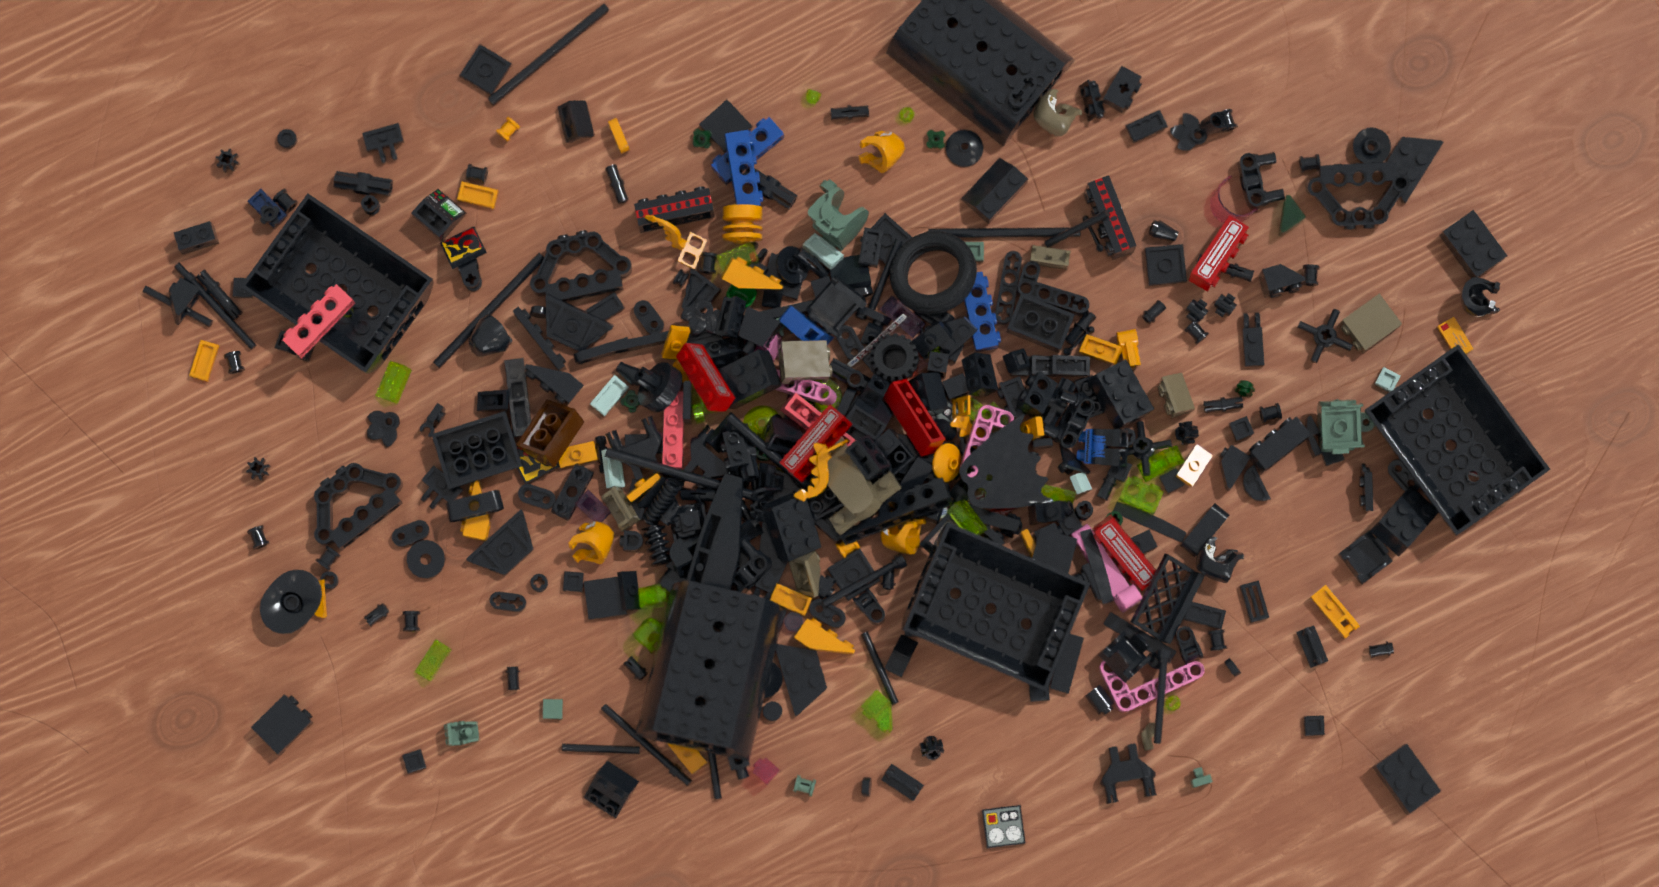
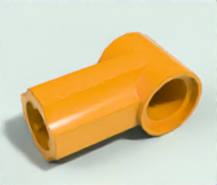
[1116,329,1141,368]

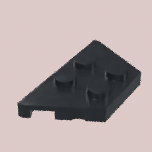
[1387,137,1444,204]
[545,293,614,352]
[466,509,534,576]
[776,644,827,716]

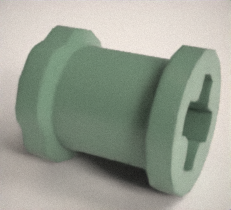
[793,775,816,797]

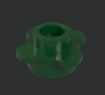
[693,129,712,149]
[926,130,946,149]
[1234,380,1255,397]
[620,390,640,413]

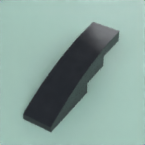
[1010,355,1090,377]
[504,358,532,437]

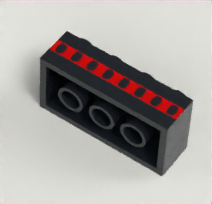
[1083,175,1137,261]
[634,186,715,233]

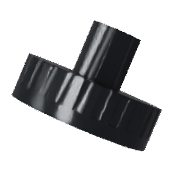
[634,362,682,413]

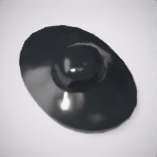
[260,570,322,634]

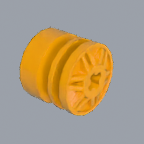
[723,204,763,244]

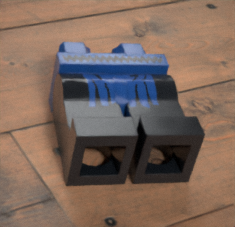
[1077,429,1129,467]

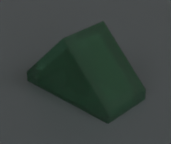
[1278,195,1306,236]

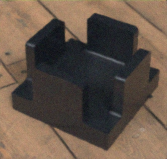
[1338,530,1393,585]
[1099,630,1152,683]

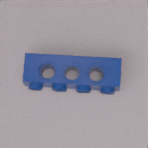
[711,117,784,186]
[724,130,763,206]
[964,272,1001,353]

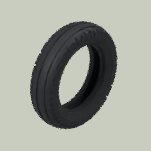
[890,231,977,314]

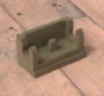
[1030,245,1070,270]
[601,486,640,532]

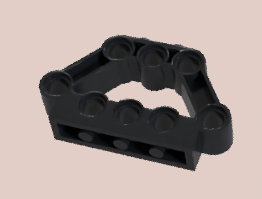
[1305,162,1411,229]
[530,230,632,302]
[314,463,403,550]

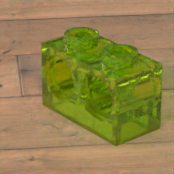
[1118,476,1164,515]

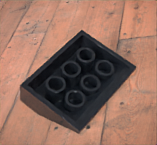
[431,411,522,489]

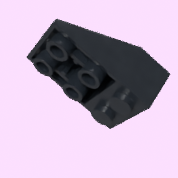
[524,364,584,405]

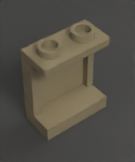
[1340,293,1402,353]
[777,340,832,384]

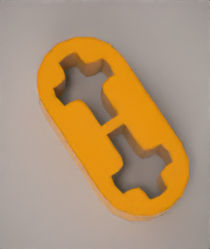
[608,118,630,154]

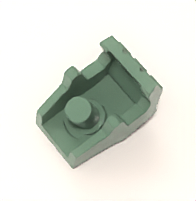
[444,721,480,746]

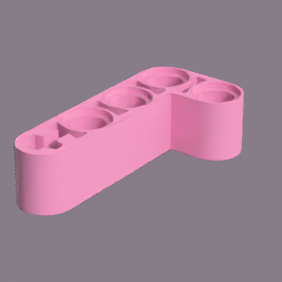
[959,405,1014,477]

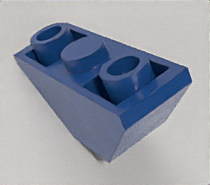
[779,305,834,346]

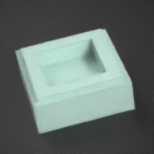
[1374,367,1401,392]
[1070,472,1092,495]

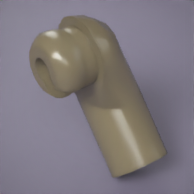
[1141,723,1155,751]

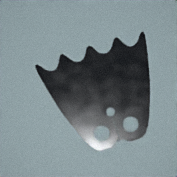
[960,415,1053,508]

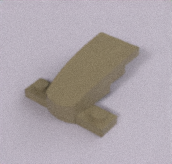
[827,437,901,535]

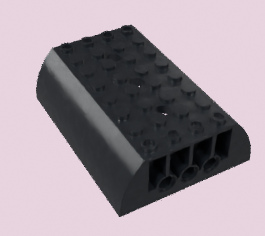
[886,0,1075,147]
[240,193,433,374]
[1364,344,1551,536]
[902,522,1090,691]
[635,581,784,762]

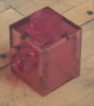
[752,757,780,786]

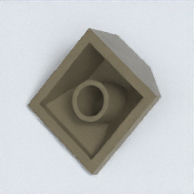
[789,550,821,597]

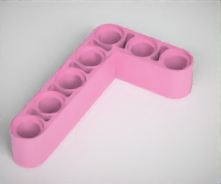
[755,333,837,406]
[1071,524,1142,613]
[1099,661,1205,712]

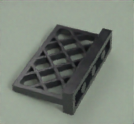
[1130,553,1205,644]

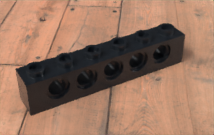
[839,477,953,545]

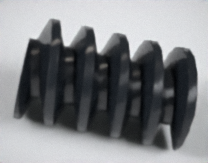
[641,525,671,567]

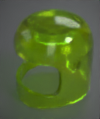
[632,618,662,654]

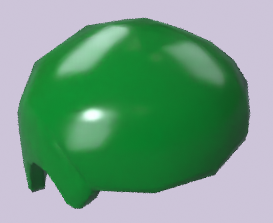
[726,284,757,309]

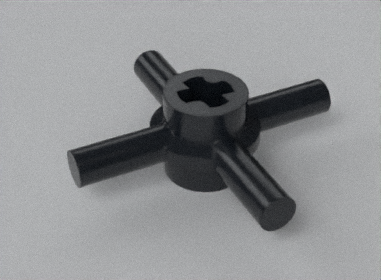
[1297,309,1353,363]
[1121,421,1172,476]

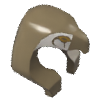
[1033,89,1082,137]

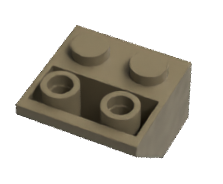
[1157,373,1195,419]

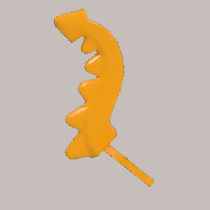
[644,215,707,270]
[950,395,985,438]
[794,439,848,501]

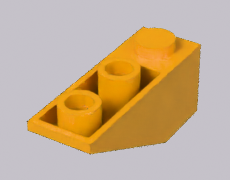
[721,256,783,289]
[460,480,491,541]
[794,618,855,655]

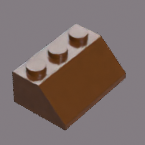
[516,399,585,467]

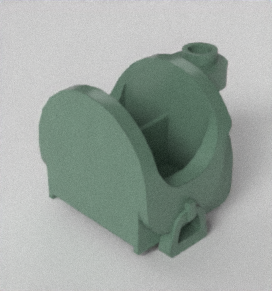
[808,179,869,251]
[1317,399,1375,454]

